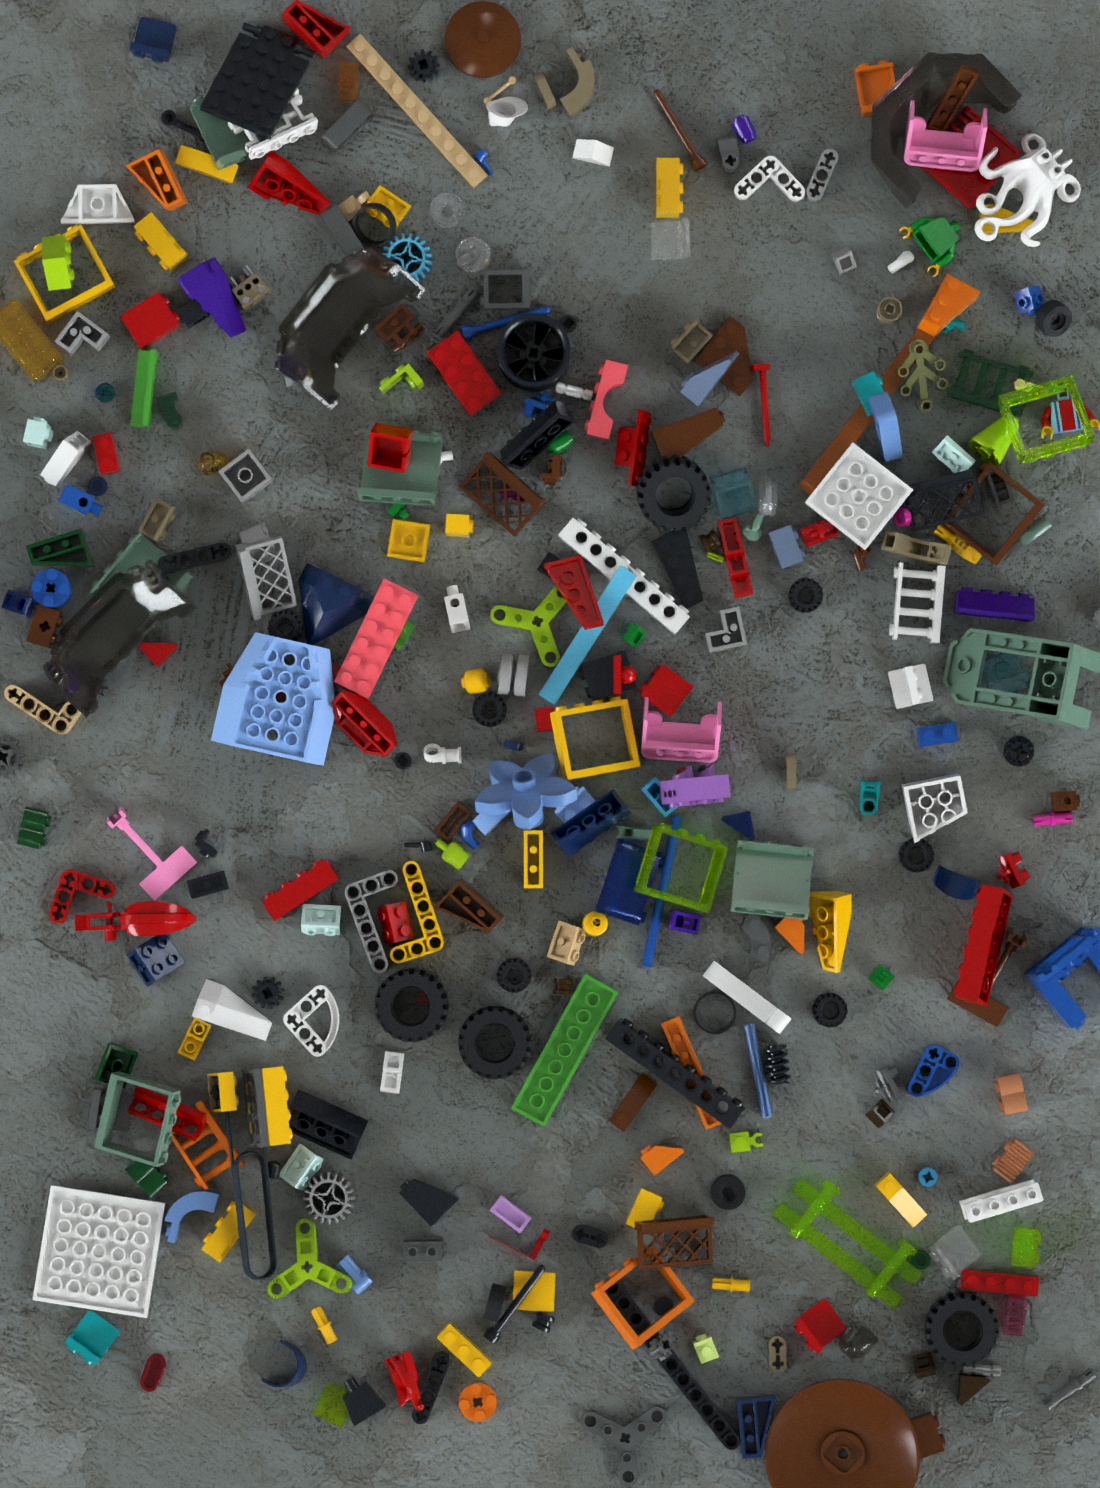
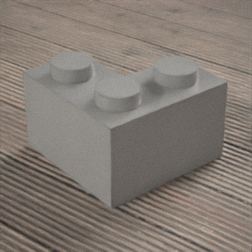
[54,311,110,356]
[705,607,747,653]

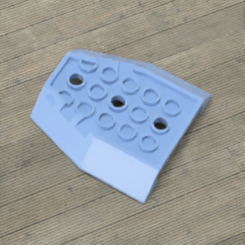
[211,632,335,766]

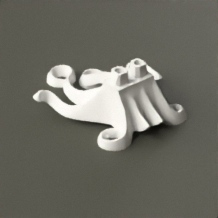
[974,133,1081,247]

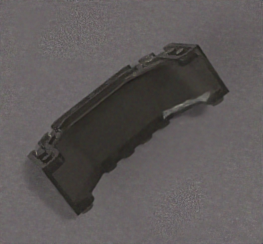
[871,52,1022,209]
[274,247,426,411]
[43,559,196,717]

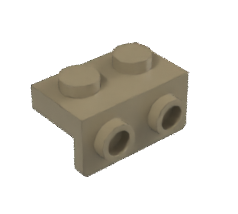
[670,319,713,365]
[138,498,177,542]

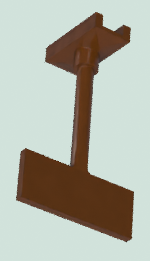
[947,926,1027,1027]

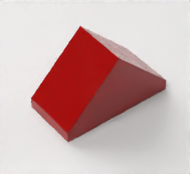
[138,642,178,667]

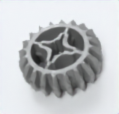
[303,1172,355,1224]

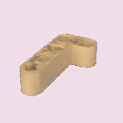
[4,685,82,735]

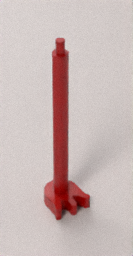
[750,364,770,447]

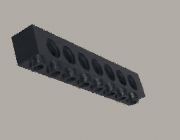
[605,1018,746,1129]

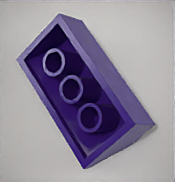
[954,587,1035,622]

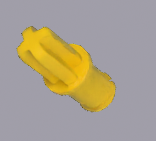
[712,1277,750,1292]
[311,1306,338,1345]

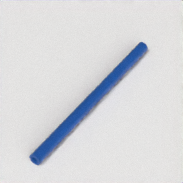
[642,815,682,967]

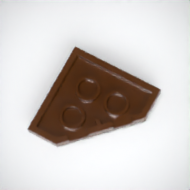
[695,316,752,396]

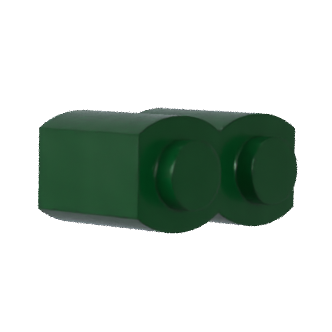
[17,806,52,849]
[124,1160,168,1198]

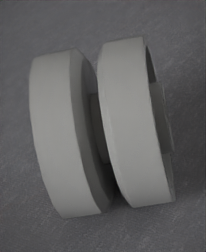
[497,652,529,697]

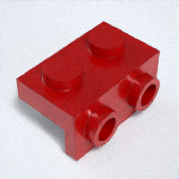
[378,901,414,944]

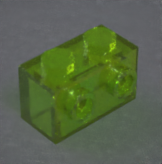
[1010,1225,1042,1268]

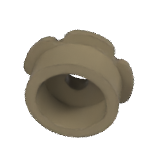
[51,364,70,382]

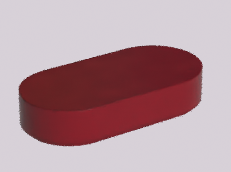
[140,1353,167,1392]

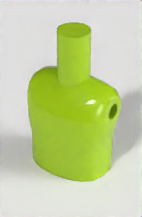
[435,838,471,870]

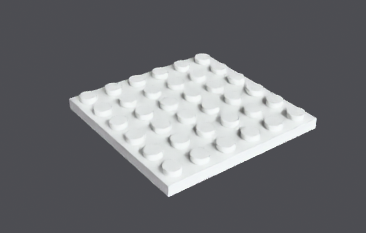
[33,1185,166,1318]

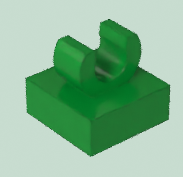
[387,503,409,520]
[620,623,647,648]
[868,964,895,991]

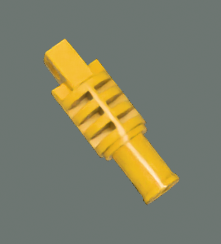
[933,525,982,564]

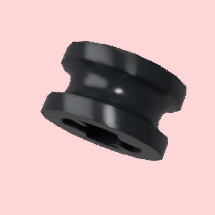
[559,315,577,333]
[394,752,412,770]

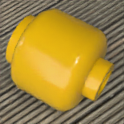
[461,668,491,694]
[582,911,608,937]

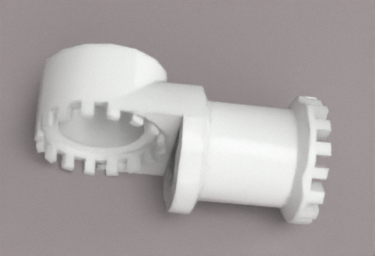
[424,743,462,764]

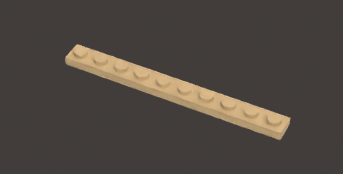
[346,34,488,189]

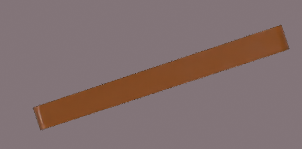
[799,328,939,495]

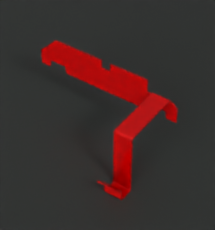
[488,1228,550,1262]

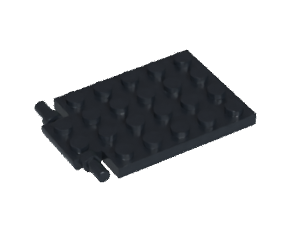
[200,22,315,140]

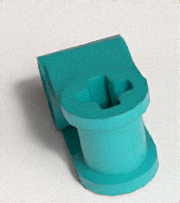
[859,779,881,816]

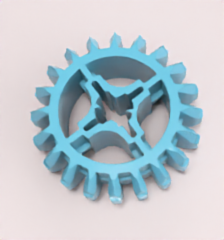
[381,233,432,285]

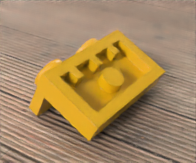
[364,185,411,230]

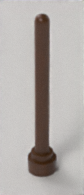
[653,89,708,172]

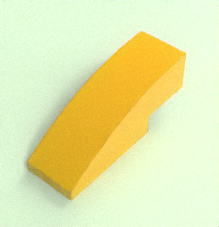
[174,145,239,184]

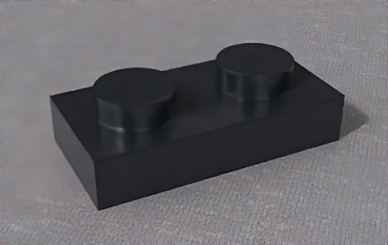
[187,870,229,899]

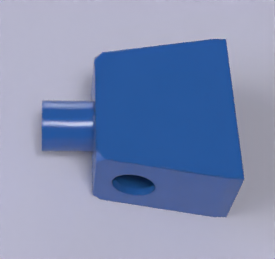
[58,484,103,516]

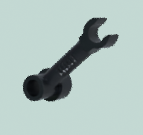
[161,110,205,143]

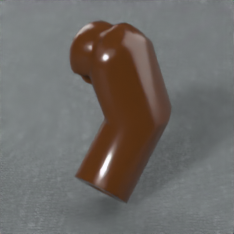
[853,545,871,571]

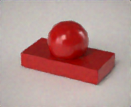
[613,655,636,695]

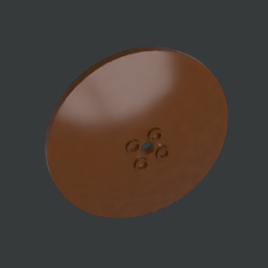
[765,1378,920,1488]

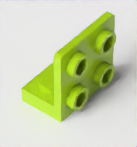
[379,363,425,394]

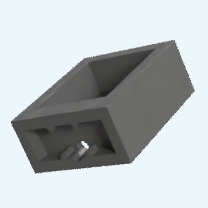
[480,269,530,311]

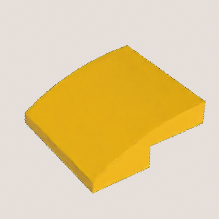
[513,1270,556,1312]

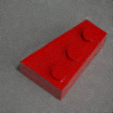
[282,0,350,59]

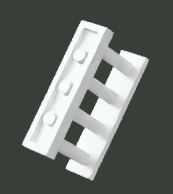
[889,562,946,644]

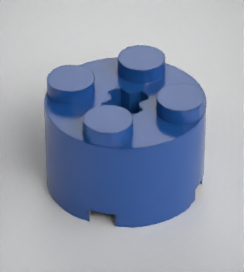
[31,569,72,609]

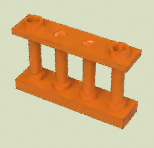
[171,1099,245,1190]

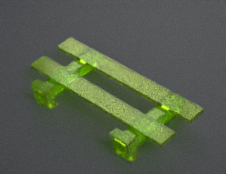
[772,1178,922,1309]

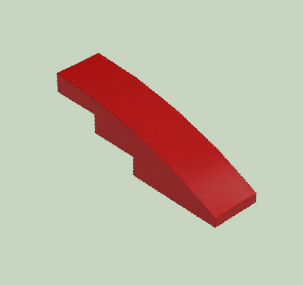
[717,517,754,599]

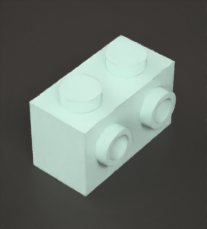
[23,417,53,450]

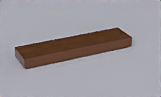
[926,63,980,131]

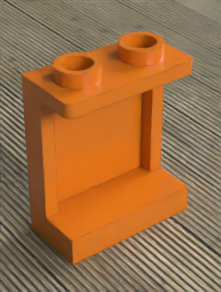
[854,60,901,117]

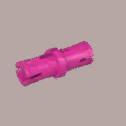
[1032,811,1073,827]

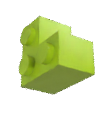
[42,234,75,291]

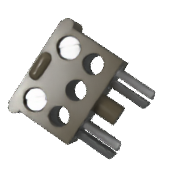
[228,265,272,311]

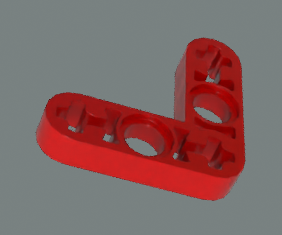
[49,869,116,923]

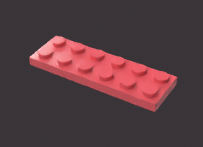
[334,578,419,699]

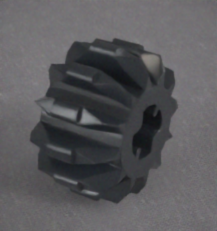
[407,49,440,83]
[252,976,285,1009]

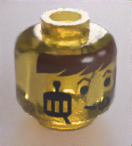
[197,449,227,476]

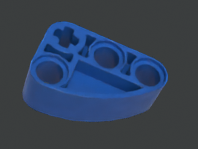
[907,1044,960,1097]

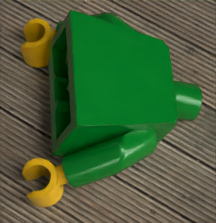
[899,217,960,277]

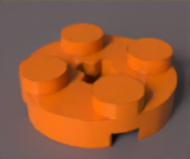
[459,1382,497,1422]

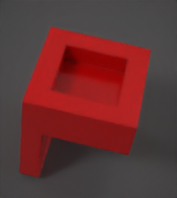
[534,707,554,732]

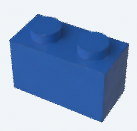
[916,722,959,747]

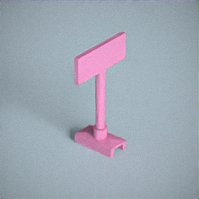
[106,805,197,901]

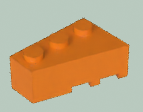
[126,149,188,211]
[917,273,981,337]

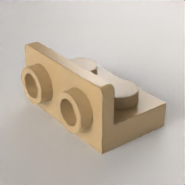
[547,921,586,966]

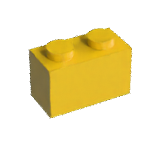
[445,514,474,537]
[626,1187,664,1228]

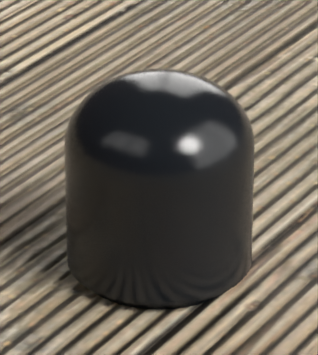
[268,1160,281,1179]

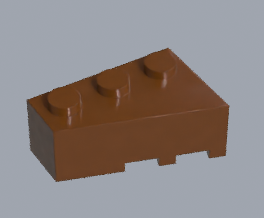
[434,877,504,933]

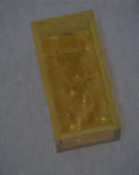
[0,298,66,384]

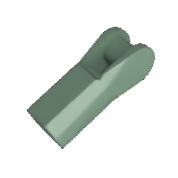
[1018,517,1051,545]
[616,826,652,841]

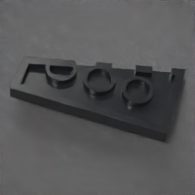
[651,527,703,609]

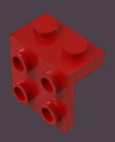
[794,1299,846,1354]

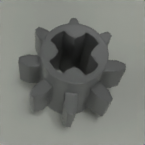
[649,1335,672,1361]

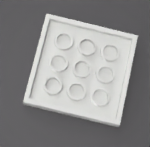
[805,443,913,550]

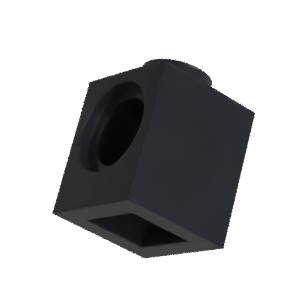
[178,299,209,329]

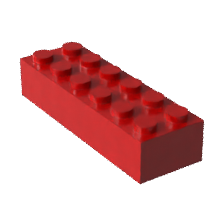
[954,884,1013,1007]

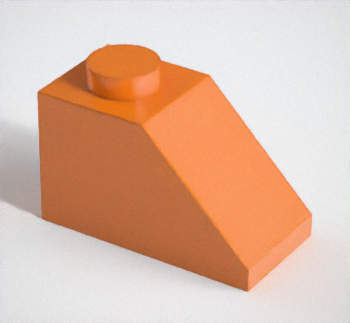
[774,917,805,955]
[640,1144,684,1176]

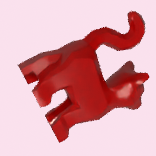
[383,1351,424,1411]

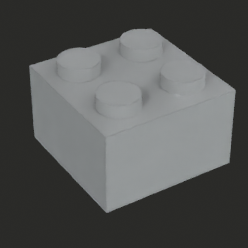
[218,449,273,504]

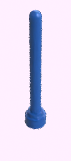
[460,306,551,341]

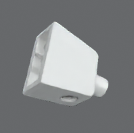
[444,585,471,633]

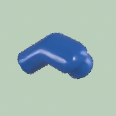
[461,821,480,850]

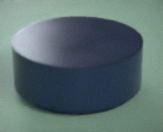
[88,476,108,496]
[504,739,524,751]

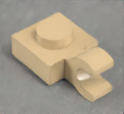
[338,191,370,222]

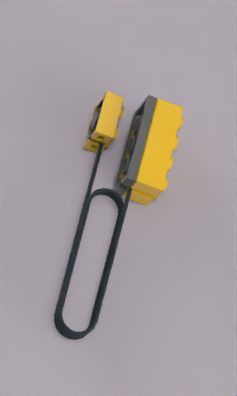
[207,1066,292,1280]

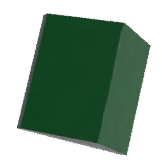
[94,1042,138,1089]

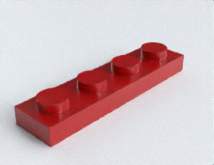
[960,1269,1039,1297]

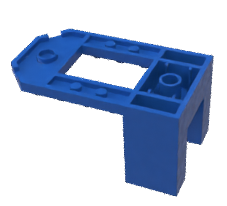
[1024,925,1100,1029]

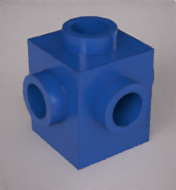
[1014,286,1044,316]

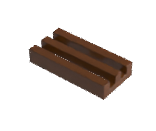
[434,801,473,842]

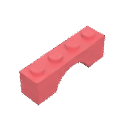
[584,360,628,441]

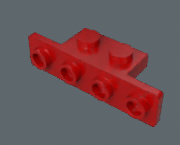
[614,410,651,488]

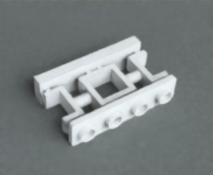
[228,88,318,160]
[959,1179,1043,1223]

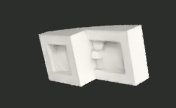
[380,1051,404,1094]

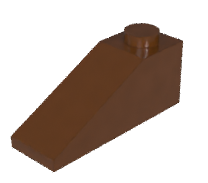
[608,1073,657,1132]

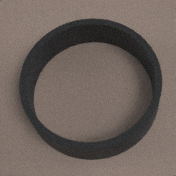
[353,203,396,247]
[693,991,736,1034]

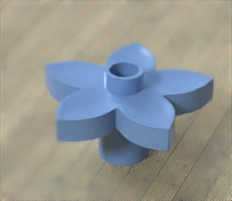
[475,753,578,830]

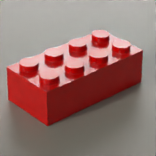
[425,330,502,416]

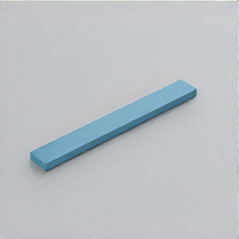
[539,565,637,705]

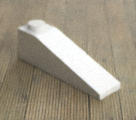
[192,979,272,1041]

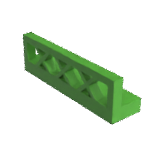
[130,349,158,428]

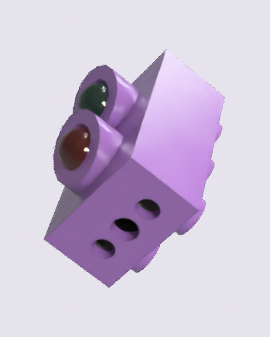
[660,763,731,808]

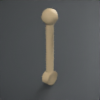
[484,76,516,104]

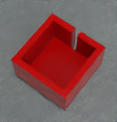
[367,422,413,473]

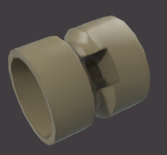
[876,296,903,325]

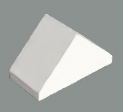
[572,139,614,167]

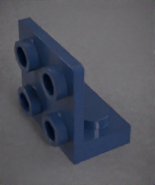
[127,934,184,987]

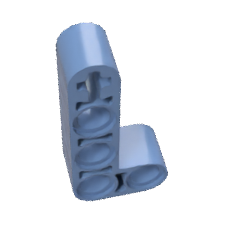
[868,392,903,463]

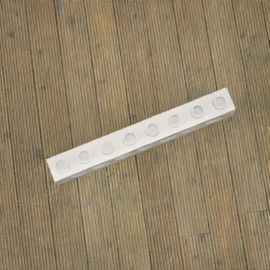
[558,518,690,635]

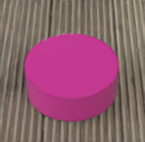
[894,507,911,527]

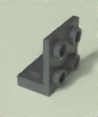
[88,1088,134,1132]

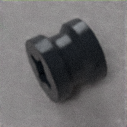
[532,1311,555,1333]

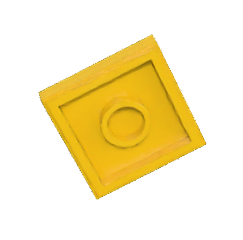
[387,519,431,563]

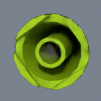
[968,414,1019,466]

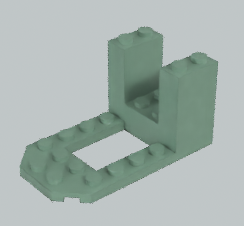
[943,628,1100,730]

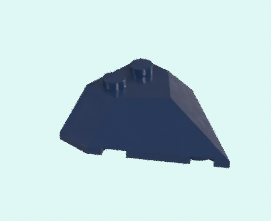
[299,563,375,645]

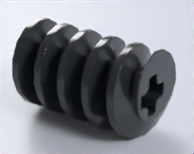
[763,1044,791,1085]

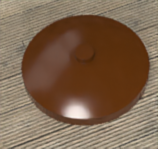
[445,1,521,78]

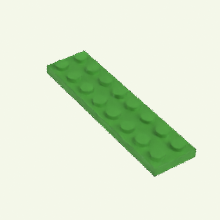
[511,974,618,1127]

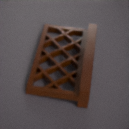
[459,451,546,537]
[635,1215,714,1270]

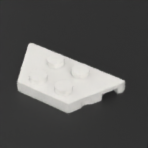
[61,184,135,224]

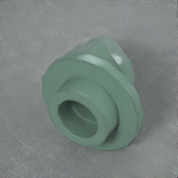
[743,514,764,541]

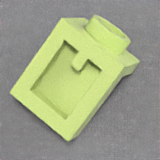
[693,1333,719,1364]

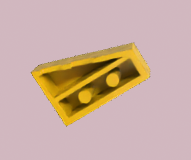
[134,212,190,273]
[201,1201,257,1263]

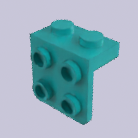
[65,1310,120,1365]

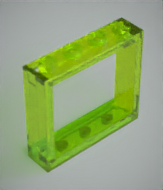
[997,375,1095,464]
[634,823,728,913]

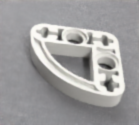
[283,985,339,1057]

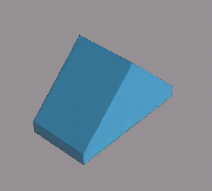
[641,776,677,817]

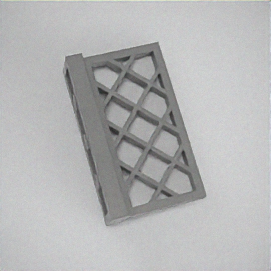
[235,536,297,620]

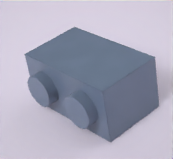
[768,525,805,570]

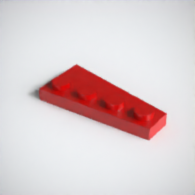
[544,554,604,630]

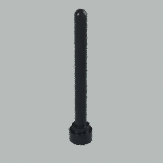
[484,1265,545,1344]

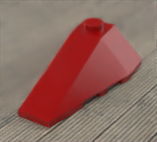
[247,151,331,215]

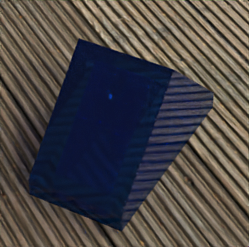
[1,590,36,618]
[720,811,755,841]

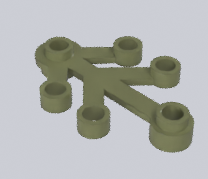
[896,339,948,413]

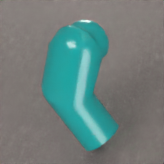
[940,318,967,333]

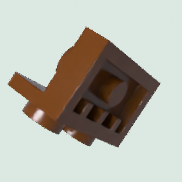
[540,455,563,485]

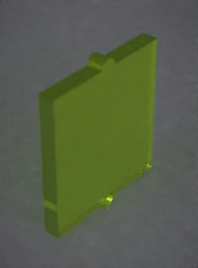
[313,1383,348,1427]

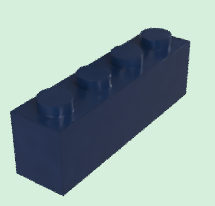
[551,789,631,857]

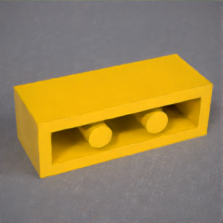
[524,830,543,888]
[437,1321,492,1378]

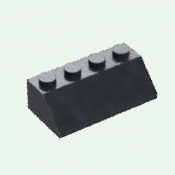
[500,400,576,470]
[289,1089,368,1159]

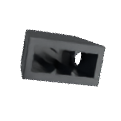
[343,1376,386,1426]

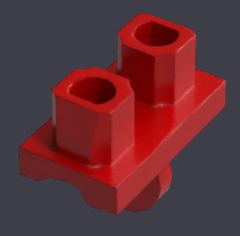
[800,520,839,548]
[996,852,1030,889]

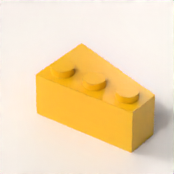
[656,158,683,218]

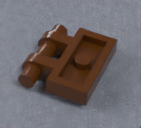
[374,303,424,353]

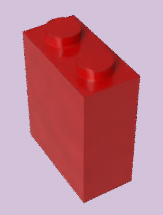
[120,291,181,350]

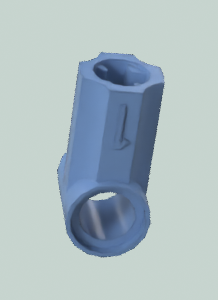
[335,1255,373,1295]

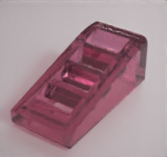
[1003,1294,1028,1336]

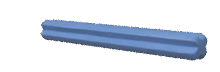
[744,1023,772,1118]

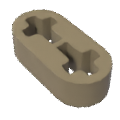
[534,73,557,110]
[785,753,796,789]
[768,1335,787,1372]

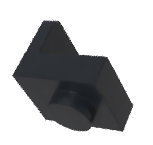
[195,829,219,859]

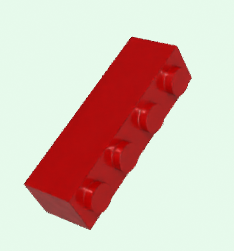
[262,859,340,921]

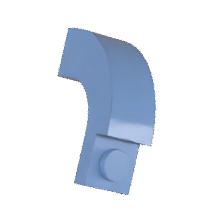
[164,1190,220,1243]

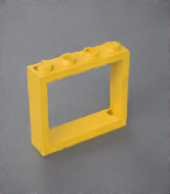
[14,225,116,324]
[550,696,640,780]

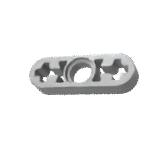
[806,148,838,202]

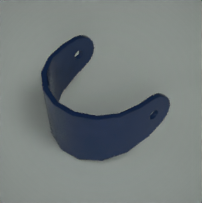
[933,865,981,900]
[261,1340,307,1387]

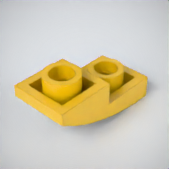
[177,1017,212,1062]

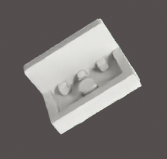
[888,664,933,709]

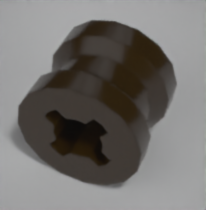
[699,530,721,553]
[553,978,573,995]

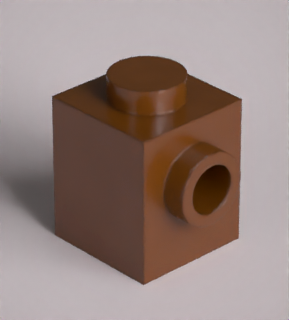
[1051,791,1080,811]

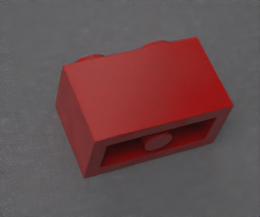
[92,432,121,476]

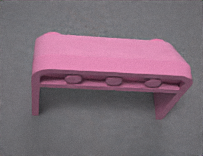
[904,100,987,172]
[641,697,722,763]

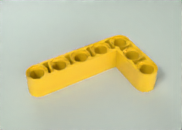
[390,861,444,963]

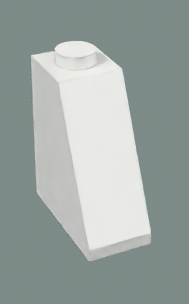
[40,431,93,486]

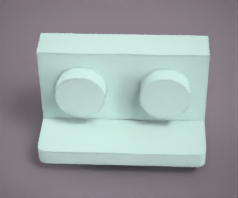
[932,435,976,473]
[301,904,341,936]
[279,1144,324,1191]

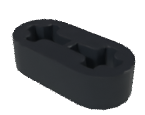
[572,1224,608,1248]

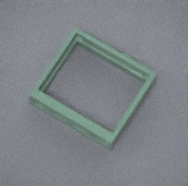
[94,1071,181,1167]

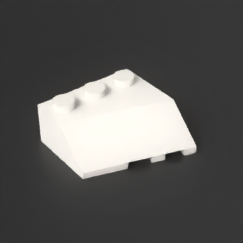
[901,773,968,843]

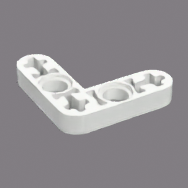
[734,156,805,202]

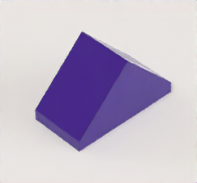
[668,910,701,935]

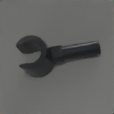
[404,841,432,853]

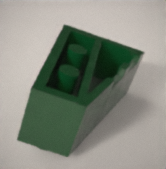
[26,529,95,567]

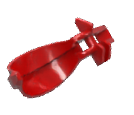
[74,901,196,941]

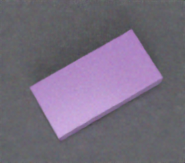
[490,1195,532,1233]

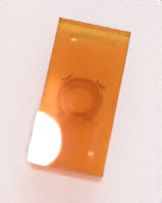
[338,62,359,102]

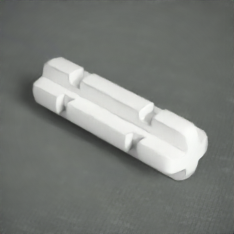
[555,382,593,401]

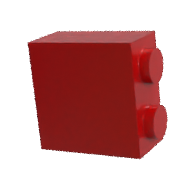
[639,664,694,718]

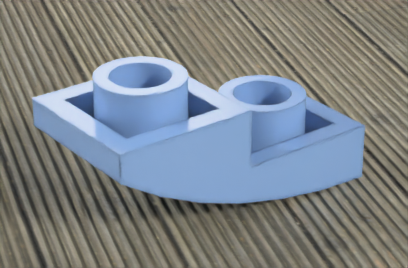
[472,810,512,835]

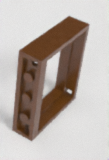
[942,461,1045,566]

